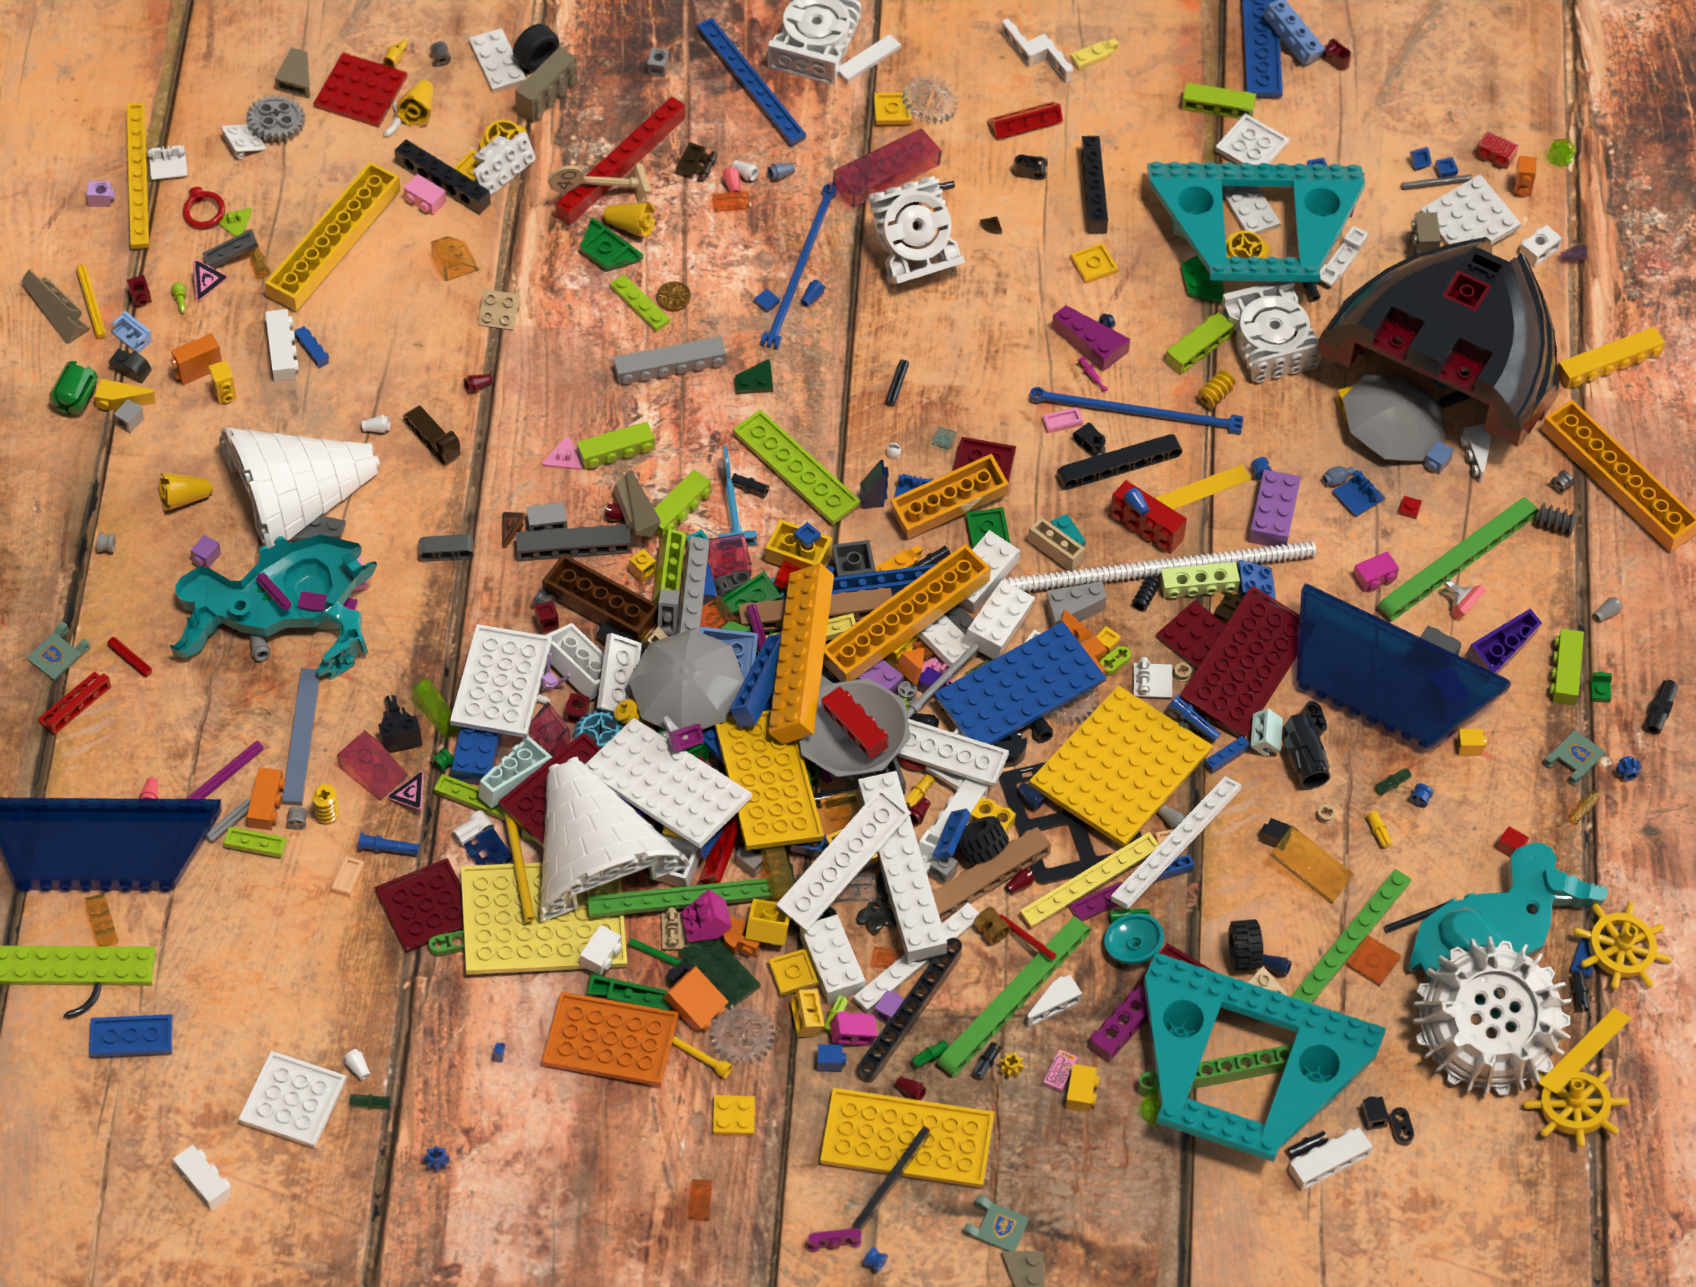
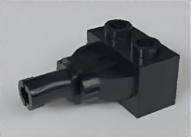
[378,695,422,753]

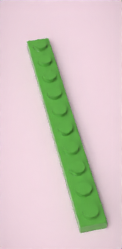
[1291,869,1412,1004]
[587,877,786,918]

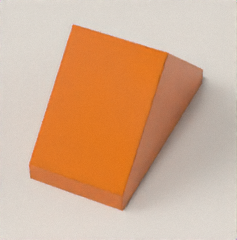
[896,648,925,684]

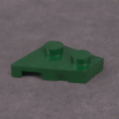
[735,359,773,395]

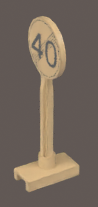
[548,164,652,202]

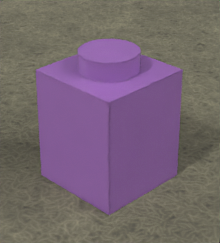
[190,535,221,568]
[874,990,904,1024]

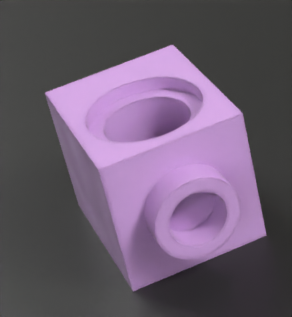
[87,181,115,207]

